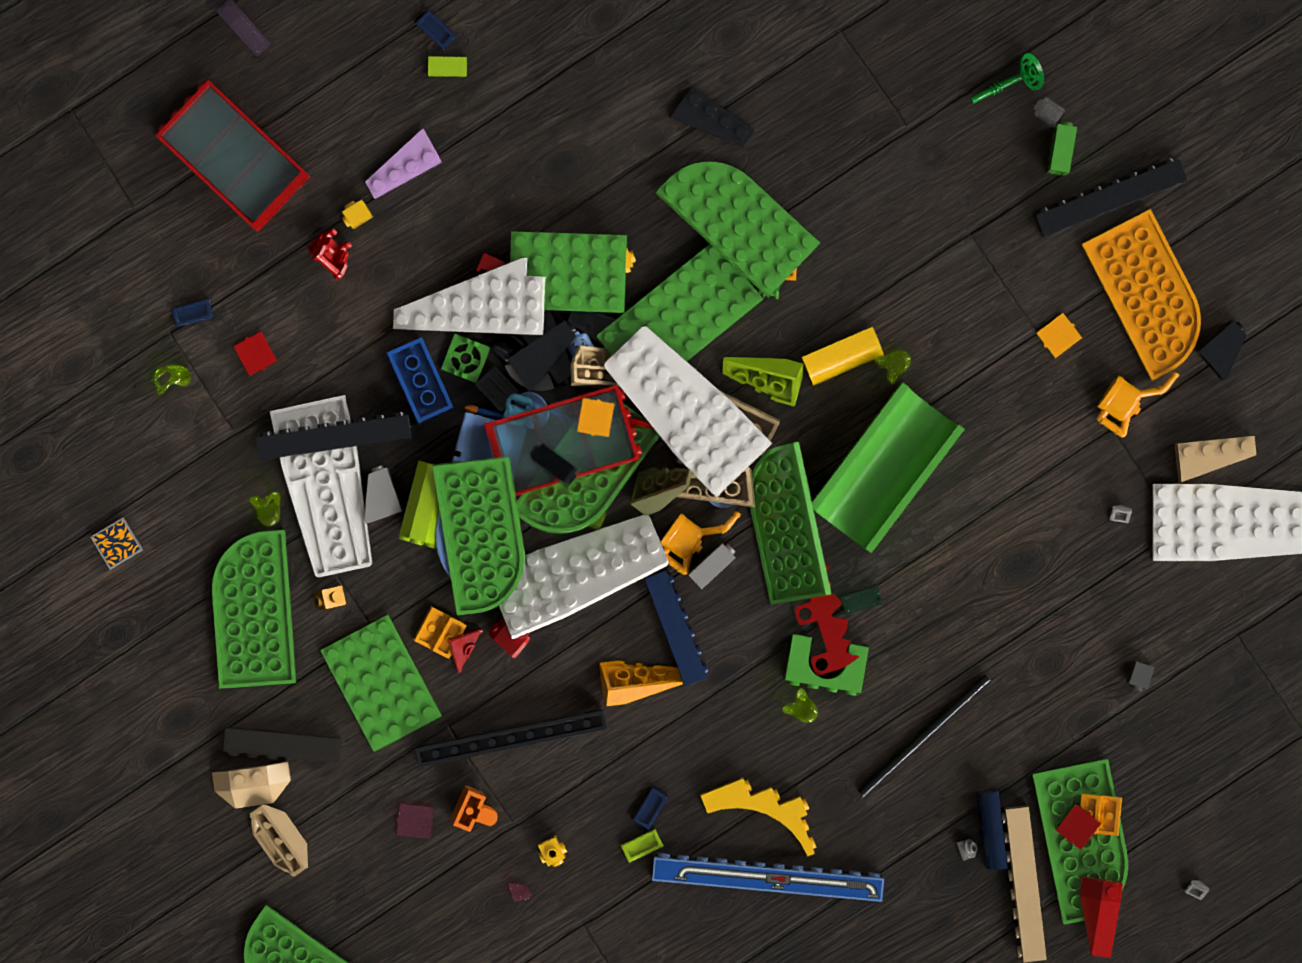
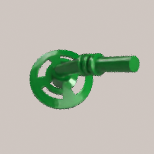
[970,53,1044,104]

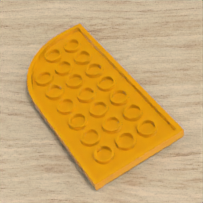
[1081,209,1201,381]

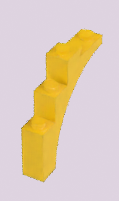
[700,777,817,856]

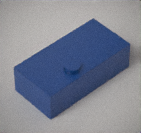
[386,337,453,424]

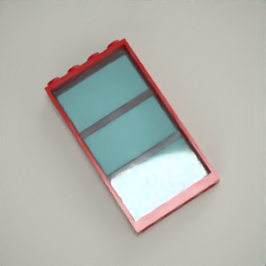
[156,80,311,232]
[484,385,642,496]

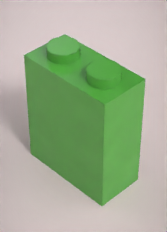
[1046,121,1077,176]

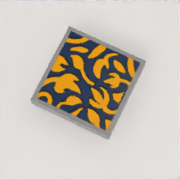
[90,517,143,570]

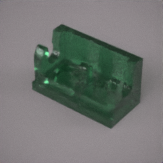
[840,586,882,615]

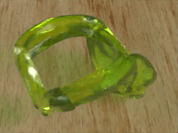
[875,350,911,384]
[153,365,191,395]
[249,492,280,527]
[782,688,818,723]

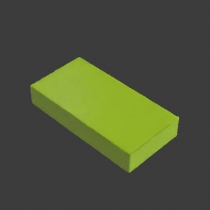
[428,56,467,77]
[621,829,663,863]

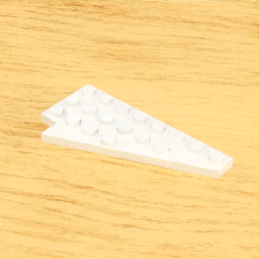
[393,258,545,335]

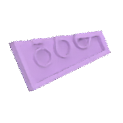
[365,129,442,199]

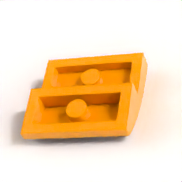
[413,606,467,659]
[1080,794,1122,836]

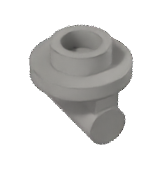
[956,839,977,861]

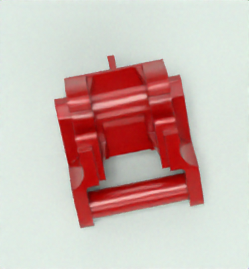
[307,228,352,280]

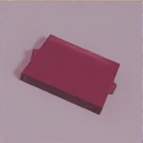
[397,804,434,839]

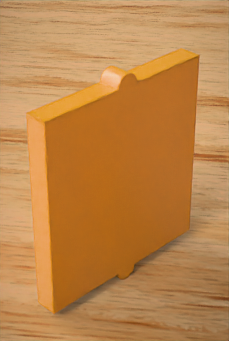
[1036,313,1082,358]
[577,398,614,437]

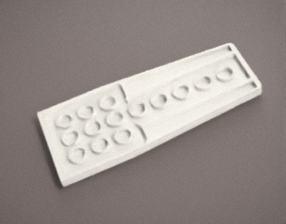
[604,326,772,497]
[270,395,372,577]
[1152,484,1302,561]
[499,515,669,639]

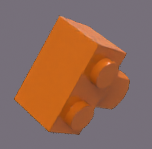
[450,785,498,832]

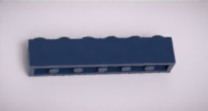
[645,570,709,686]

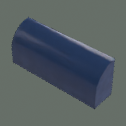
[976,789,1008,870]

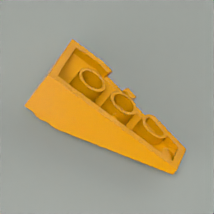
[599,661,683,706]

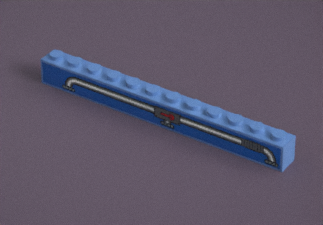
[652,853,884,902]

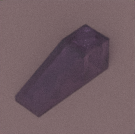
[216,0,271,57]

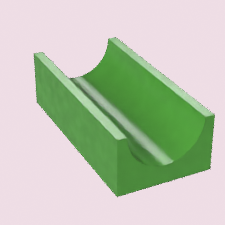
[811,383,965,553]

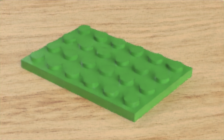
[510,231,627,313]
[320,614,442,752]

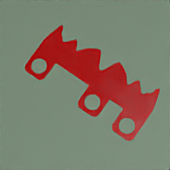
[795,566,859,676]

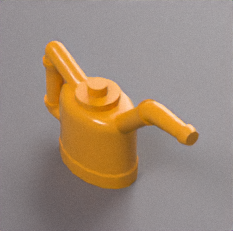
[1097,371,1179,437]
[660,511,741,575]

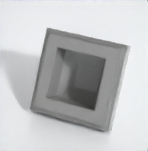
[1109,505,1132,523]
[1184,880,1209,900]

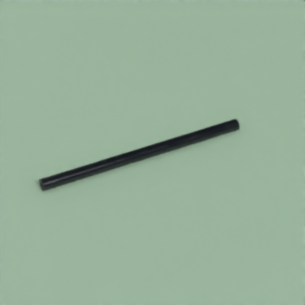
[858,675,991,798]

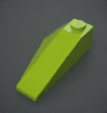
[723,357,803,406]

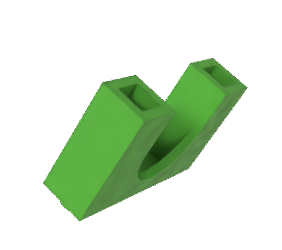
[785,634,869,696]

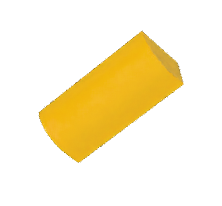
[801,327,884,386]

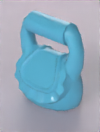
[503,393,534,428]

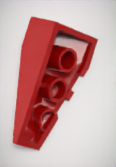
[489,618,531,659]
[1079,876,1123,958]

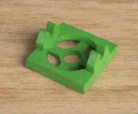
[441,334,491,383]

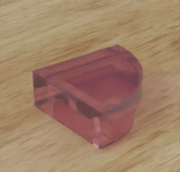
[509,883,533,902]

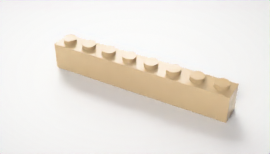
[1001,805,1047,962]

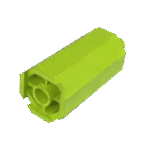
[399,461,440,548]

